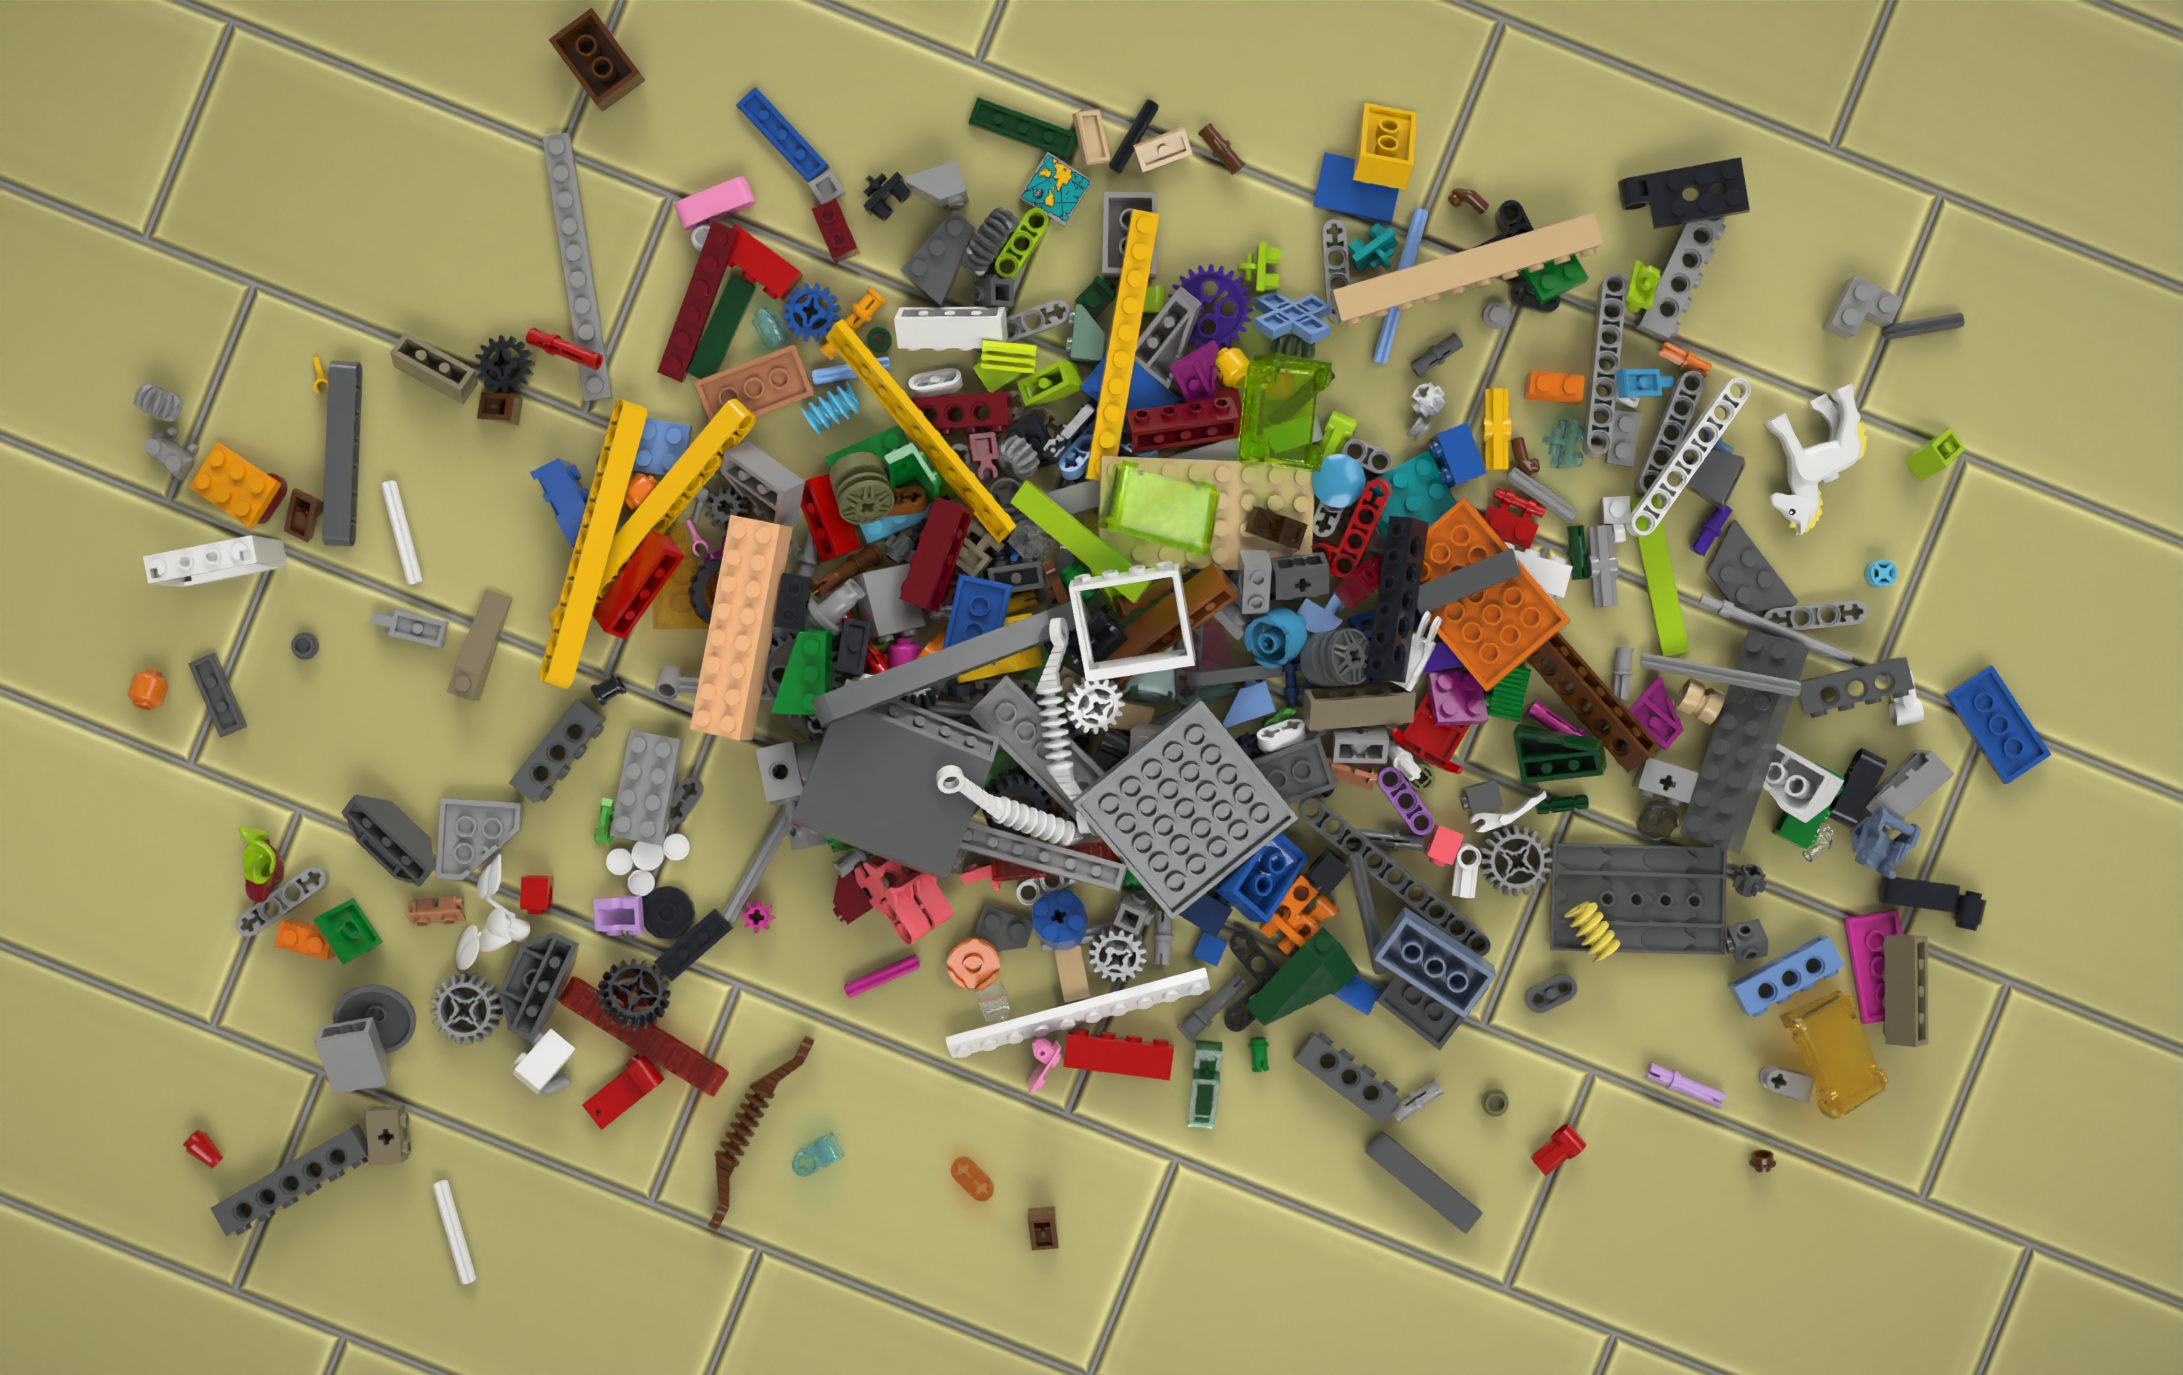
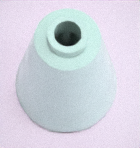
[1122,645,1176,704]

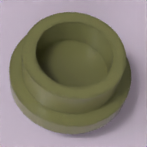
[1481,1089,1509,1116]

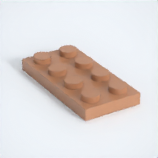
[694,344,814,422]

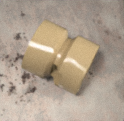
[1674,677,1725,725]

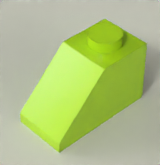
[973,352,1036,393]
[1017,359,1083,407]
[1905,427,1965,482]

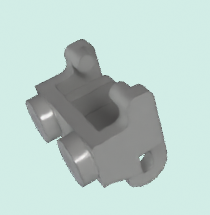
[144,427,199,480]

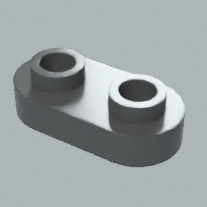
[1524,974,1577,1013]

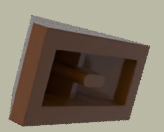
[477,392,523,425]
[1028,1206,1059,1251]

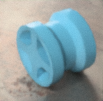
[1864,560,1897,587]

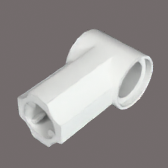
[1887,671,1924,726]
[1451,843,1481,898]

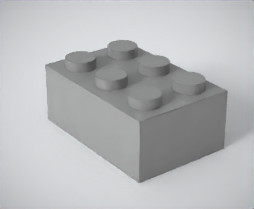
[1102,192,1158,279]

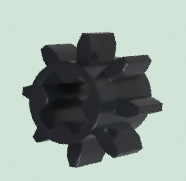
[1235,732,1264,760]

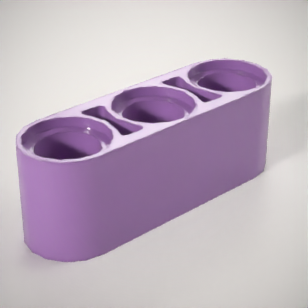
[1377,766,1434,835]

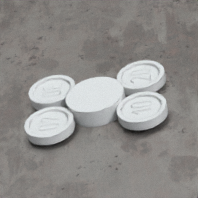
[606,822,690,896]

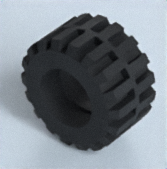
[982,769,1052,838]

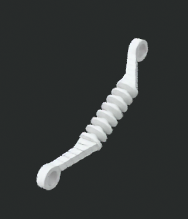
[1035,617,1095,834]
[936,765,1112,853]

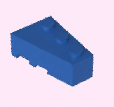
[530,458,590,548]

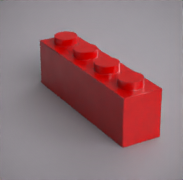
[592,530,685,639]
[1063,1028,1174,1081]

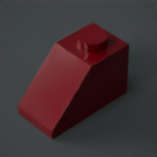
[833,870,873,924]

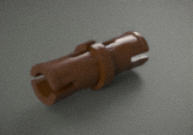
[1198,123,1245,175]

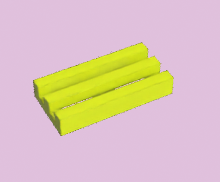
[981,340,1037,373]

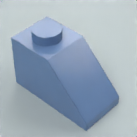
[1222,679,1276,728]

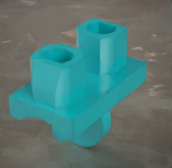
[1348,223,1398,273]

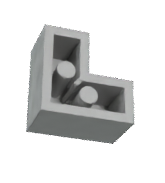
[1822,275,1903,340]

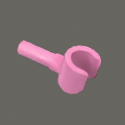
[685,519,709,556]

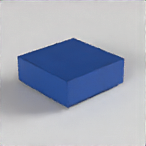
[1192,931,1228,967]

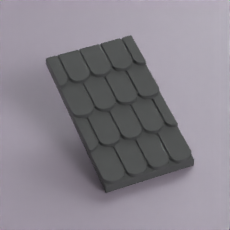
[1550,843,1728,955]

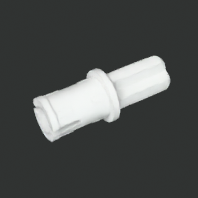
[1388,740,1421,781]

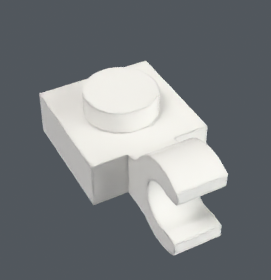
[1601,496,1631,543]

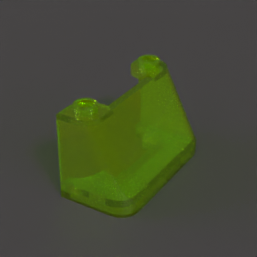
[1238,352,1332,472]
[1097,460,1220,557]

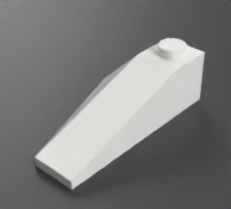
[1763,743,1844,823]

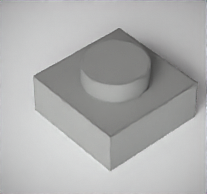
[808,169,846,205]

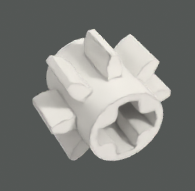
[1411,382,1446,417]

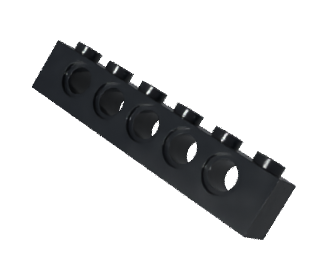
[1366,516,1429,683]

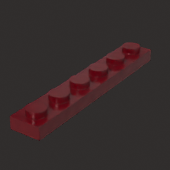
[657,221,740,383]

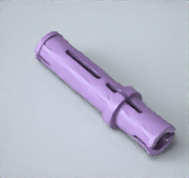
[1644,1062,1726,1109]

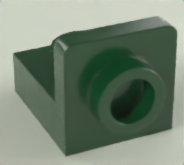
[1075,275,1116,320]

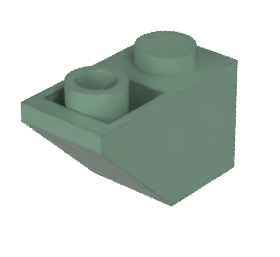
[1066,304,1105,364]

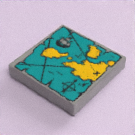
[1019,152,1093,227]

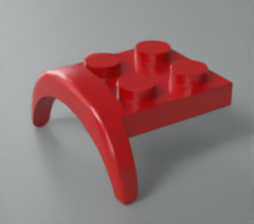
[1391,690,1470,774]

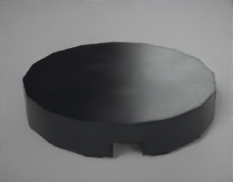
[643,886,695,939]

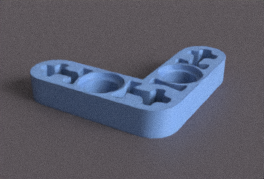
[1059,419,1159,480]

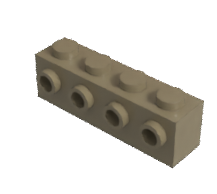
[1302,682,1416,732]
[1882,934,1928,1047]

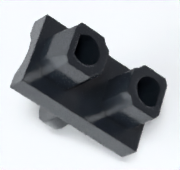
[863,172,911,222]

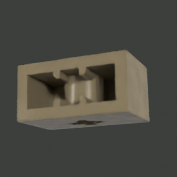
[365,1105,411,1165]

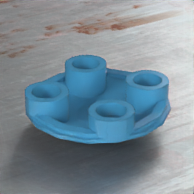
[1312,454,1366,508]

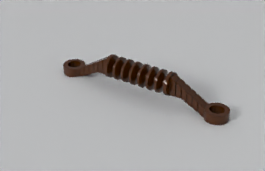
[708,1035,815,1231]

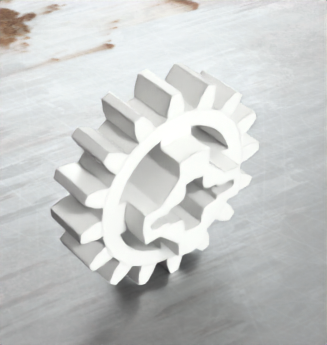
[1065,677,1125,734]

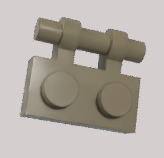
[956,515,1004,578]

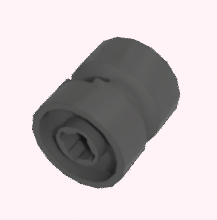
[989,478,1021,515]

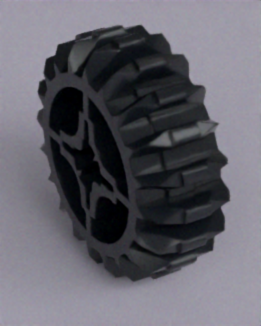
[596,958,671,1031]

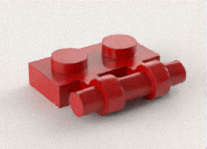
[1483,487,1546,549]

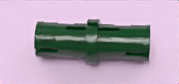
[1567,525,1589,580]

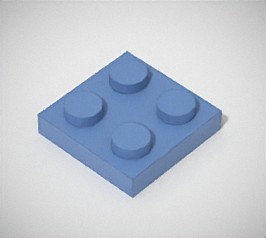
[632,418,692,476]

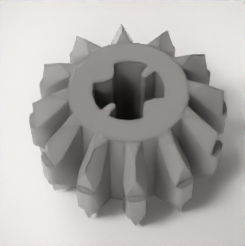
[133,383,184,422]
[996,435,1040,483]

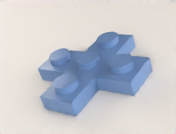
[1253,290,1331,344]

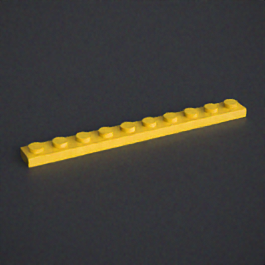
[1085,209,1160,481]
[825,319,1016,543]

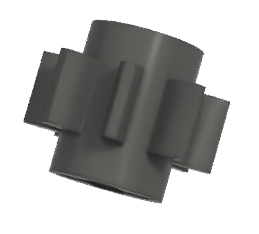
[884,532,917,565]
[1731,864,1767,897]

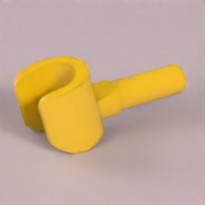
[312,357,328,394]

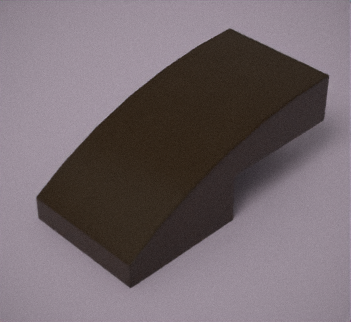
[1245,506,1308,550]

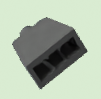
[1683,450,1746,510]

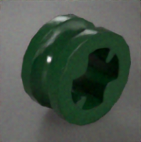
[867,327,892,352]

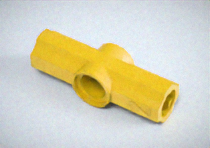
[1481,388,1512,471]

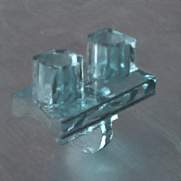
[1542,419,1584,469]

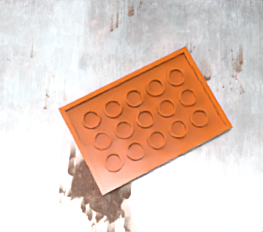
[1416,497,1571,692]

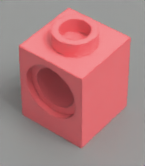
[1424,824,1464,868]

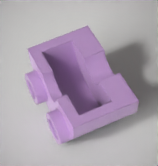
[593,896,645,936]

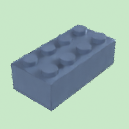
[1374,907,1496,1018]

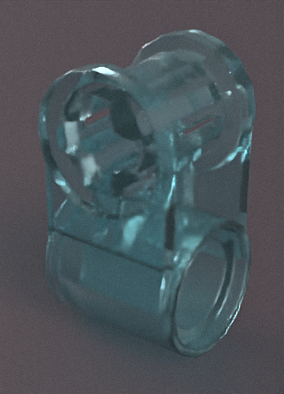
[792,1131,845,1177]

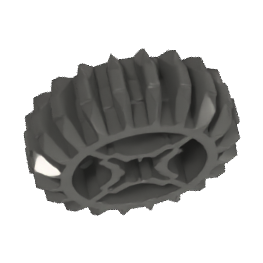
[962,207,1019,278]

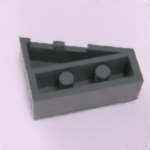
[901,209,976,307]

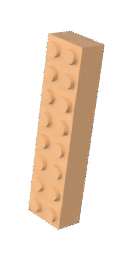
[690,515,793,740]

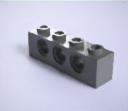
[1799,656,1914,718]
[509,699,606,803]
[1293,1032,1401,1125]

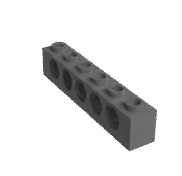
[210,1124,369,1236]

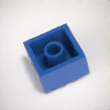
[1428,423,1487,489]

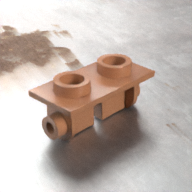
[1326,749,1380,790]
[406,896,466,927]

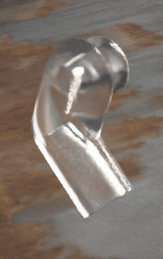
[1802,825,1834,862]

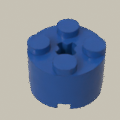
[1032,890,1088,951]

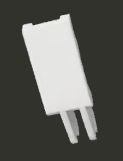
[1389,611,1442,692]
[1469,789,1547,833]

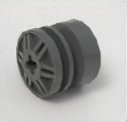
[1300,628,1370,688]

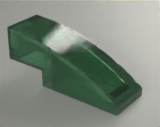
[1188,1040,1223,1129]

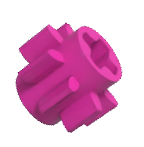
[741,899,776,933]

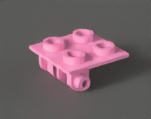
[1026,1037,1062,1095]

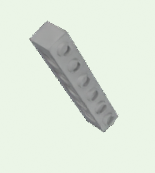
[1634,183,1726,342]

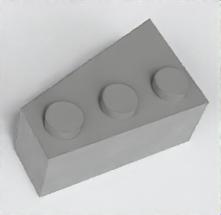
[721,441,805,527]
[1863,750,1955,830]

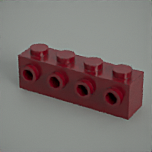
[1126,397,1239,453]
[899,497,974,613]

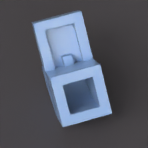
[1296,592,1345,634]

